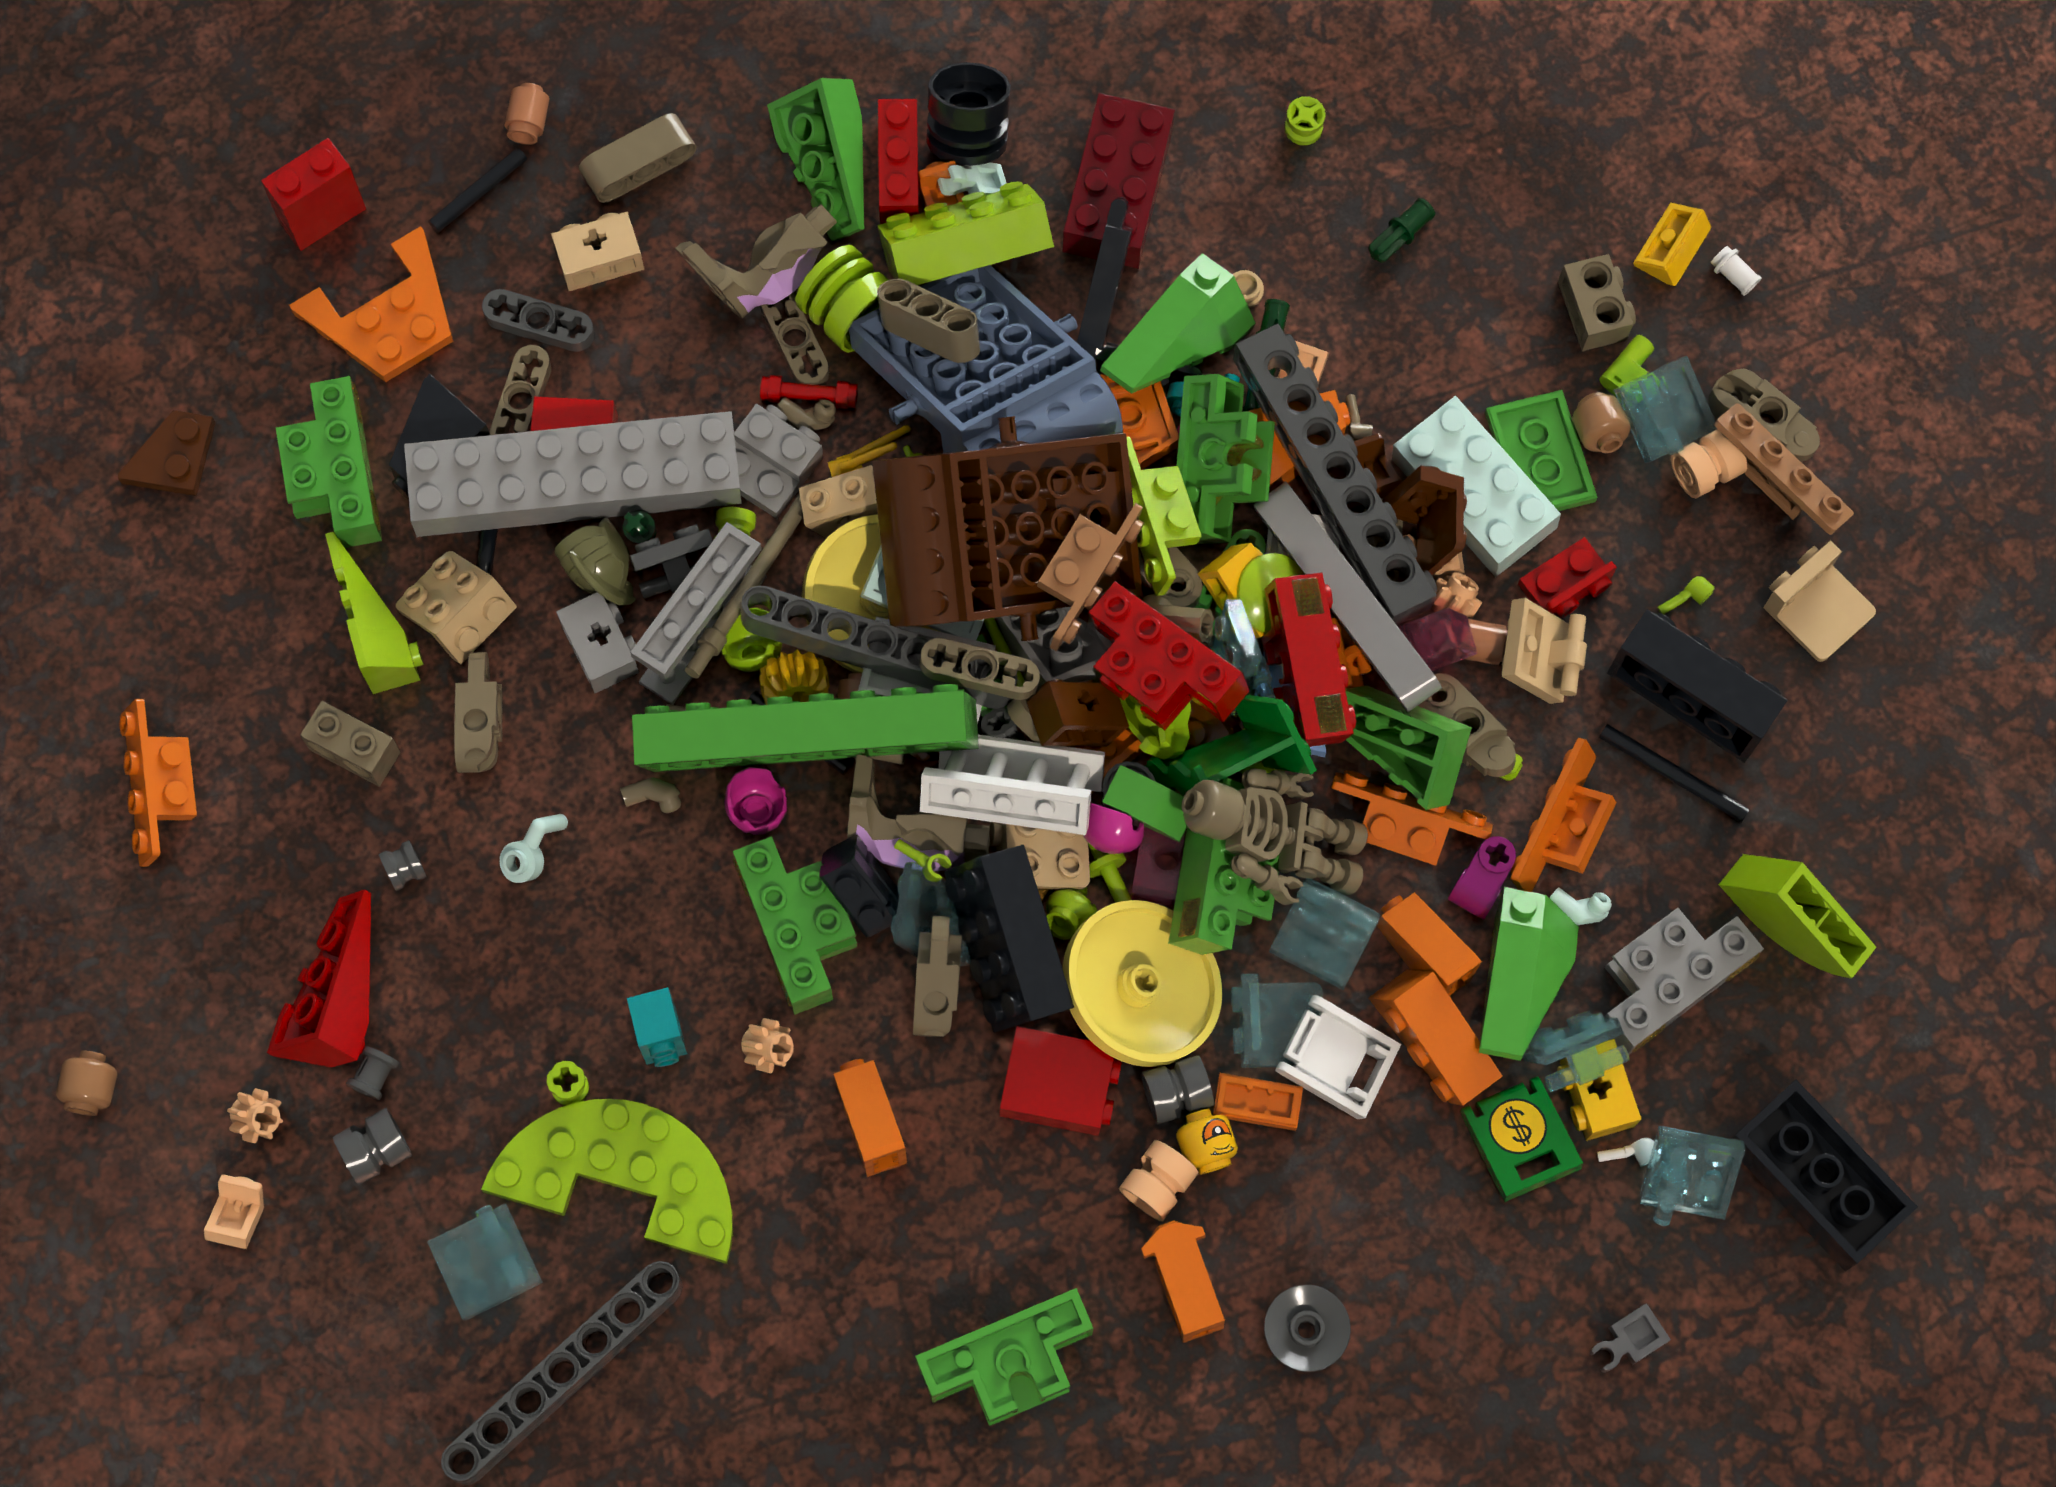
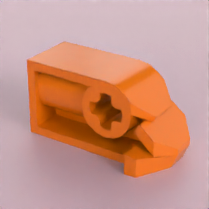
[1141,1220,1225,1343]

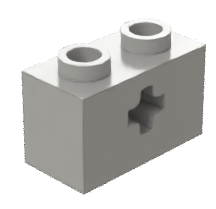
[556,593,639,694]

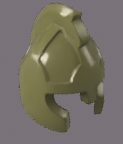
[554,517,636,606]

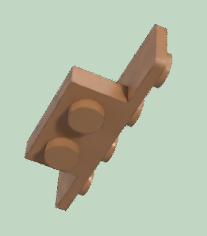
[1714,403,1854,535]
[1037,503,1144,651]

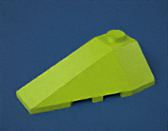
[325,532,424,694]

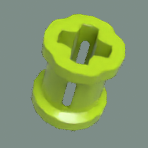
[547,1061,589,1106]

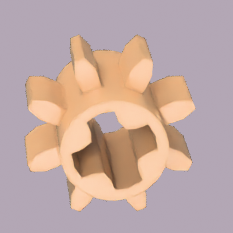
[1432,572,1482,623]
[741,1018,794,1073]
[227,1088,283,1143]

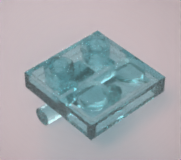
[1614,356,1717,463]
[1208,599,1276,716]
[1269,878,1382,990]
[1523,1011,1630,1092]
[1640,1126,1745,1226]
[427,1203,543,1321]

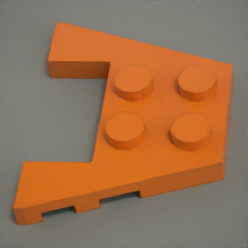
[289,226,453,382]
[1100,374,1179,470]

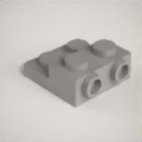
[734,403,823,519]

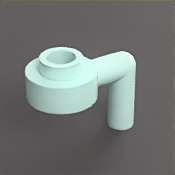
[499,814,568,883]

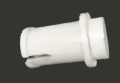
[1711,246,1762,296]

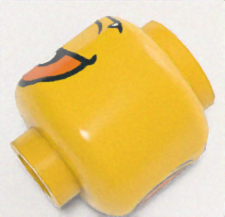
[1176,1108,1238,1175]

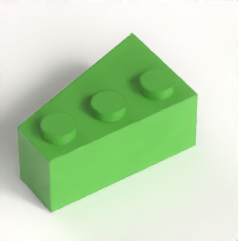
[1332,686,1472,810]

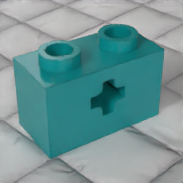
[627,987,687,1067]

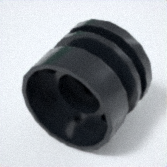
[926,62,1011,166]

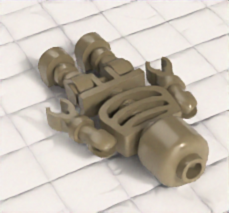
[1182,768,1368,905]

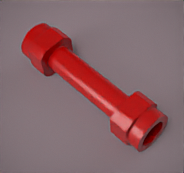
[760,375,858,409]

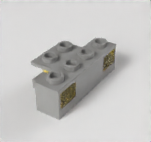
[1599,907,1764,1057]

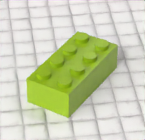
[877,181,1054,285]

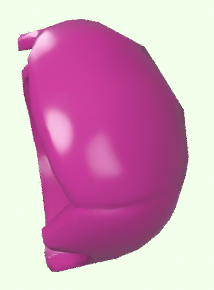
[724,767,787,835]
[1083,802,1144,854]

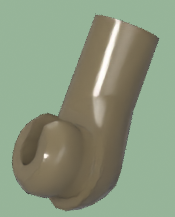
[777,397,836,431]
[620,777,681,813]

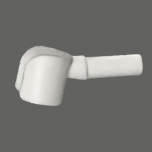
[1597,1138,1660,1167]

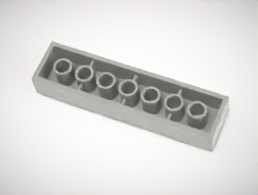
[404,411,742,537]

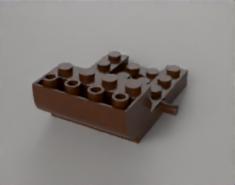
[872,416,1143,641]

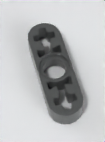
[482,289,595,352]

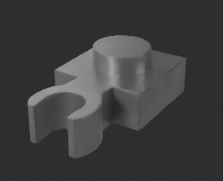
[1589,1303,1671,1372]

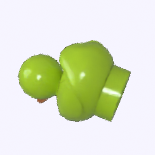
[1046,887,1098,940]

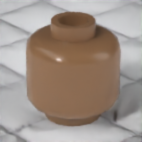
[1572,392,1631,453]
[56,1051,117,1116]

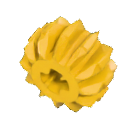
[759,649,830,705]

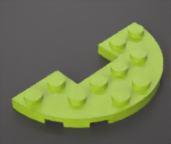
[481,1099,733,1264]

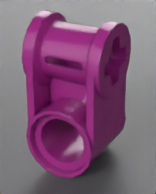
[1447,836,1516,920]

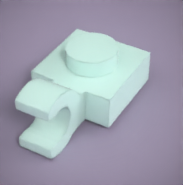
[937,162,1007,196]

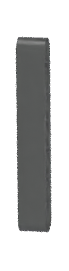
[741,585,1017,709]
[441,1261,683,1485]

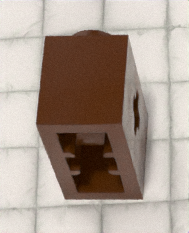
[1027,679,1129,747]

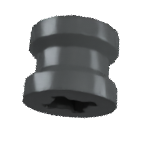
[379,840,427,891]

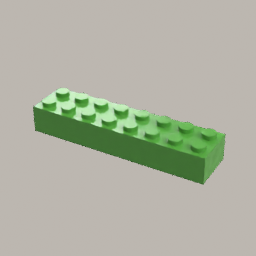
[632,684,979,772]

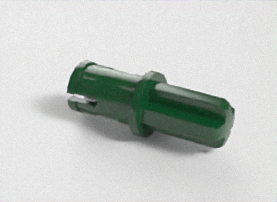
[1368,198,1435,263]
[623,511,657,544]

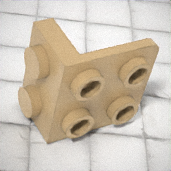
[1763,540,1876,662]
[395,551,517,664]
[989,822,1090,890]

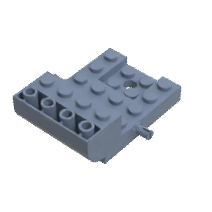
[849,265,1123,453]

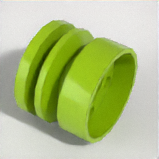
[795,245,889,353]

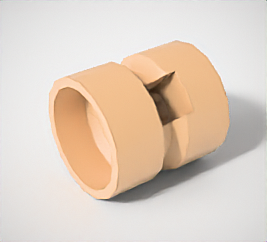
[1670,429,1747,499]
[1119,1140,1199,1222]

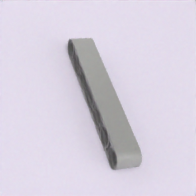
[1253,481,1442,712]

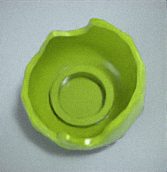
[721,607,783,672]

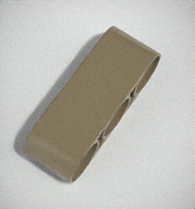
[579,113,697,203]
[877,279,980,363]

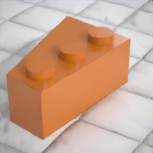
[1368,969,1503,1106]

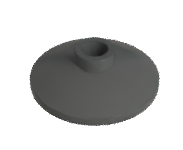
[1264,1285,1351,1372]

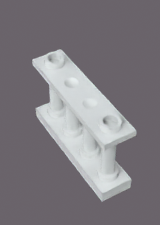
[920,734,1105,835]

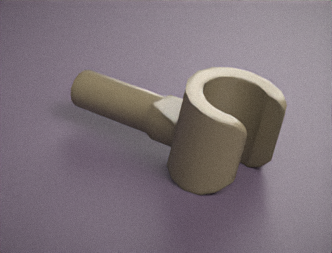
[1346,394,1373,441]

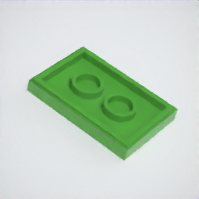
[1485,390,1598,511]

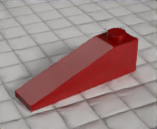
[267,889,371,1068]

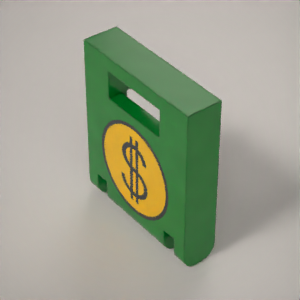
[1460,1076,1583,1202]

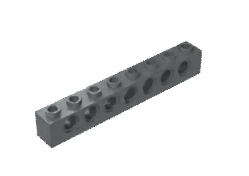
[1233,323,1437,625]

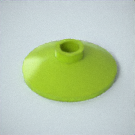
[1237,553,1310,634]

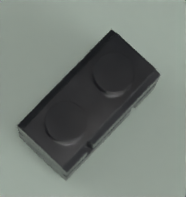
[819,835,904,937]

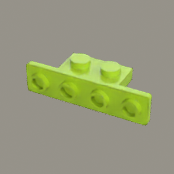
[1126,437,1202,596]

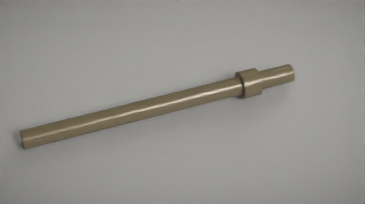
[685,483,809,678]

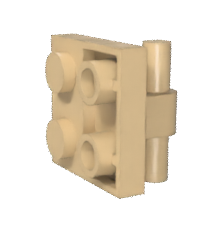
[1502,598,1587,704]

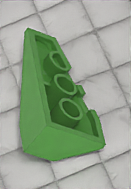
[767,78,864,241]
[1100,253,1256,394]
[1479,887,1579,1061]

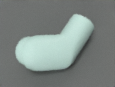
[1550,887,1612,925]

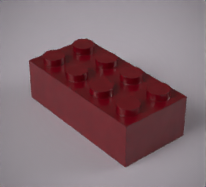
[1062,93,1175,269]

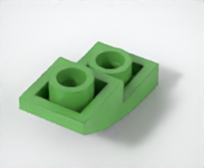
[1102,765,1187,843]

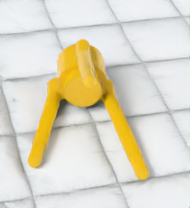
[827,425,911,477]

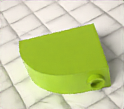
[1718,854,1877,978]

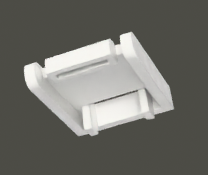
[1275,995,1401,1119]

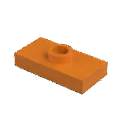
[1212,1073,1303,1131]

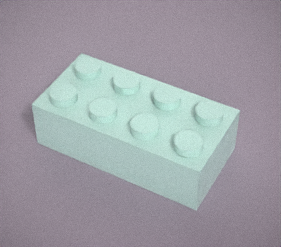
[1392,396,1561,577]

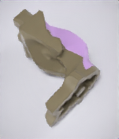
[675,205,837,319]
[847,755,990,871]

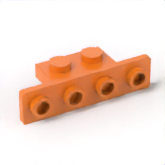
[119,699,197,867]
[1511,738,1617,892]
[1331,770,1493,866]

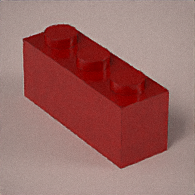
[878,99,919,224]

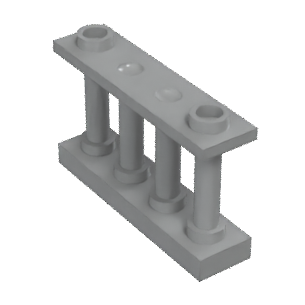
[630,522,767,705]

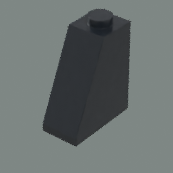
[389,374,490,500]

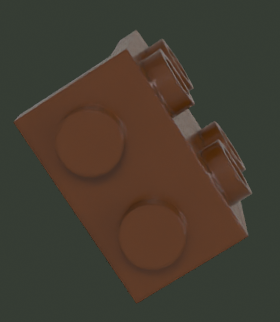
[1382,465,1467,575]

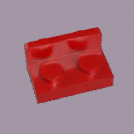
[1518,537,1617,619]

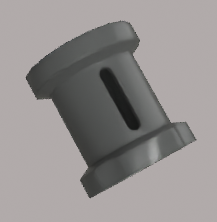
[981,708,1026,741]
[346,1046,399,1101]

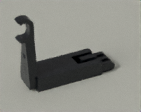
[1077,197,1203,386]

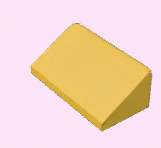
[1633,202,1711,286]

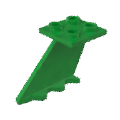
[1144,695,1317,796]

